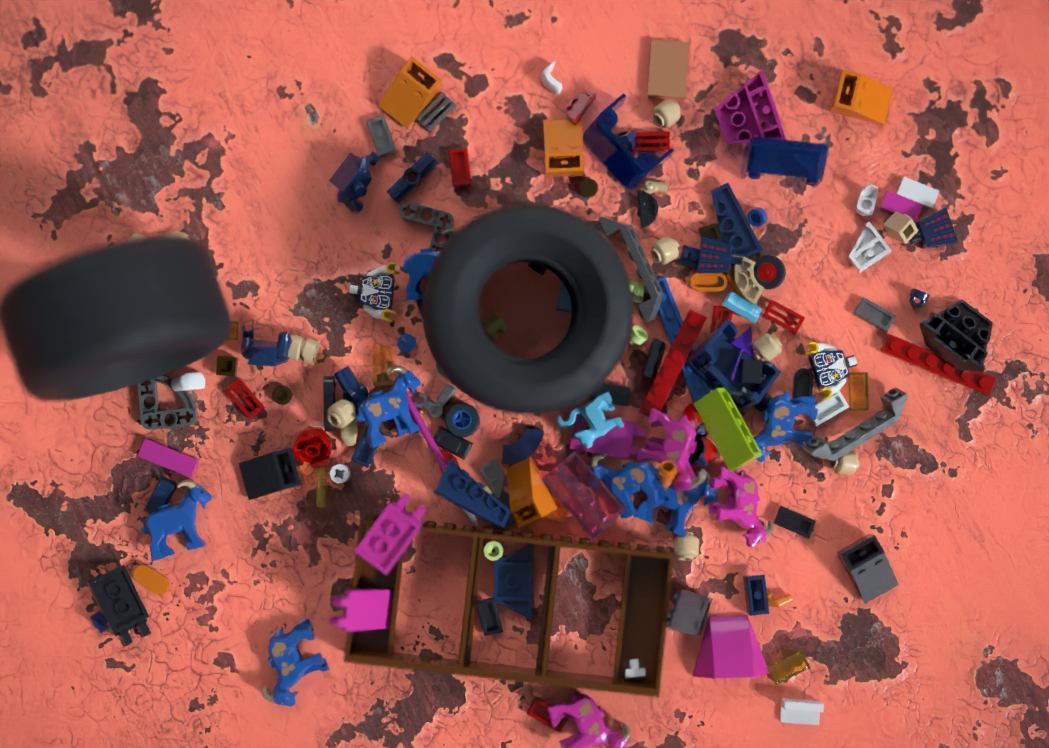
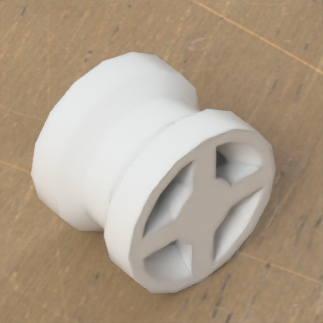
[330,464,351,483]

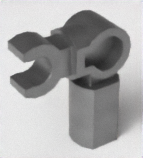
[414,383,457,418]

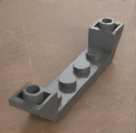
[599,217,664,322]
[802,387,908,461]

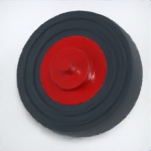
[754,255,786,290]

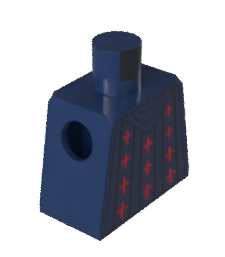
[909,208,958,249]
[697,235,744,273]

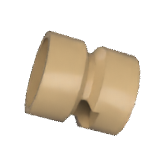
[288,334,320,365]

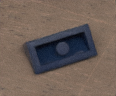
[743,575,769,616]

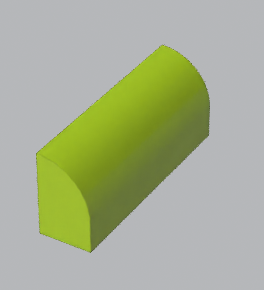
[693,388,762,471]

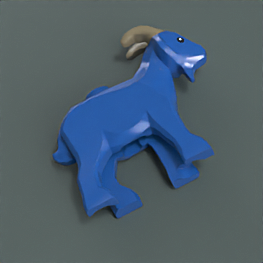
[400,229,457,300]

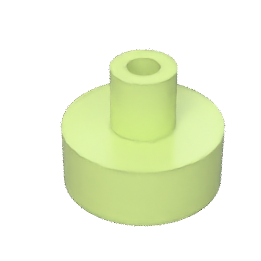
[628,325,648,345]
[484,541,503,561]

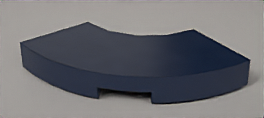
[501,428,544,464]

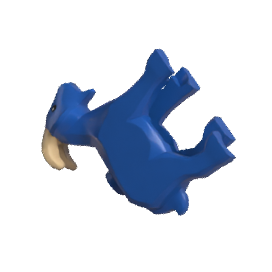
[141,480,212,561]

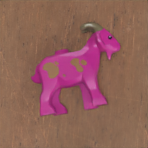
[637,408,706,492]
[709,466,774,547]
[547,691,631,748]

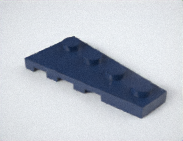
[711,183,763,266]
[433,458,511,529]

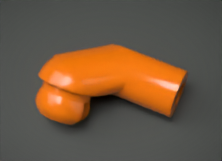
[767,593,793,608]

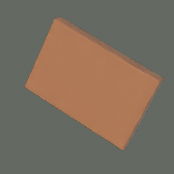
[647,39,689,99]

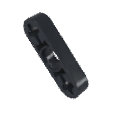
[323,376,336,432]

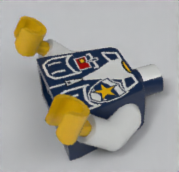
[350,262,400,322]
[805,342,857,401]

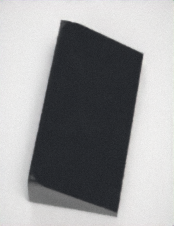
[641,338,666,380]

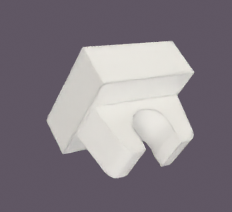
[624,659,646,679]

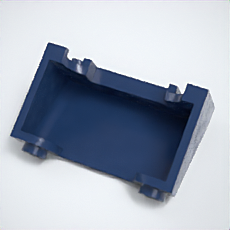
[687,318,781,411]

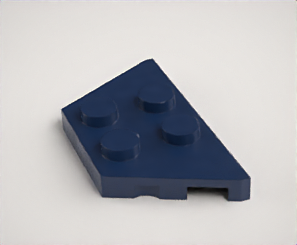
[494,544,533,619]

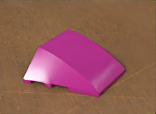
[714,70,787,144]
[692,615,770,679]

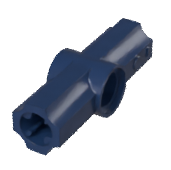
[387,152,439,204]
[334,365,369,424]

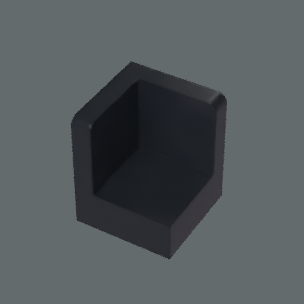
[738,359,763,383]

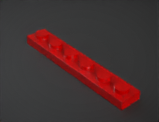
[639,309,707,417]
[881,334,996,396]

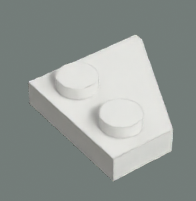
[848,222,891,273]

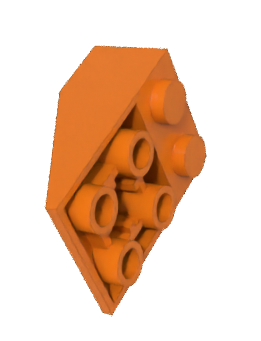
[378,57,443,129]
[829,69,893,125]
[543,119,584,177]
[507,457,557,527]

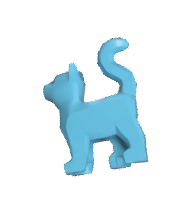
[556,392,624,448]

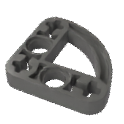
[137,376,198,430]

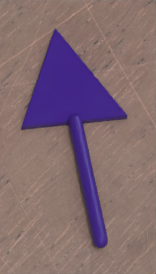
[730,327,754,381]

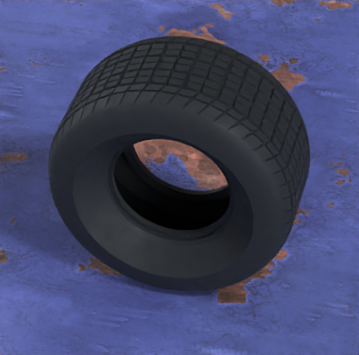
[422,203,634,415]
[0,235,231,402]

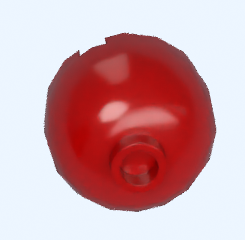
[293,427,332,466]

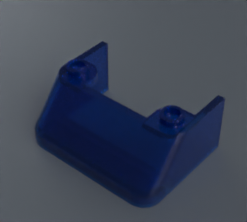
[583,93,674,190]
[741,137,829,187]

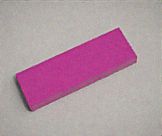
[138,438,199,478]

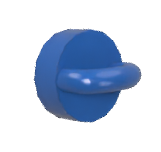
[747,207,768,227]
[397,334,417,353]

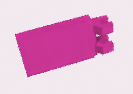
[570,414,648,459]
[355,493,427,575]
[329,588,394,631]

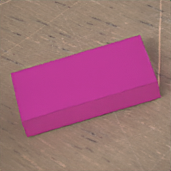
[879,191,923,223]

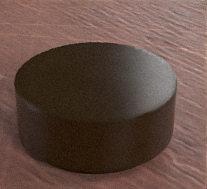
[579,178,598,198]
[272,386,293,405]

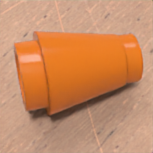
[658,460,678,488]

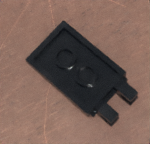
[87,565,151,647]

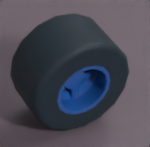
[445,403,480,437]

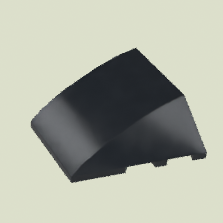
[919,299,993,373]

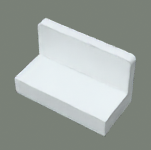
[780,698,824,725]

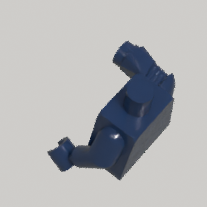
[329,151,380,213]
[241,326,292,367]

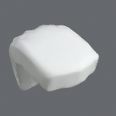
[541,62,562,95]
[856,184,878,216]
[171,372,205,391]

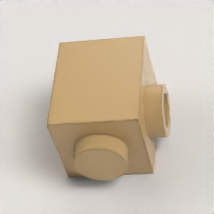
[883,211,918,244]

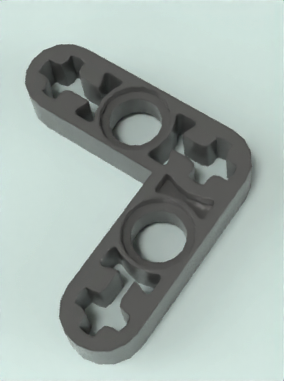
[400,202,454,252]

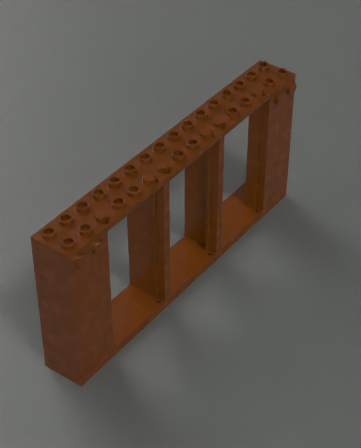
[344,514,674,697]

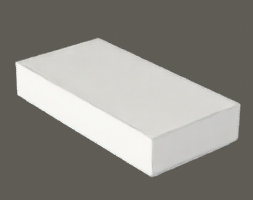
[896,177,939,209]
[810,390,849,427]

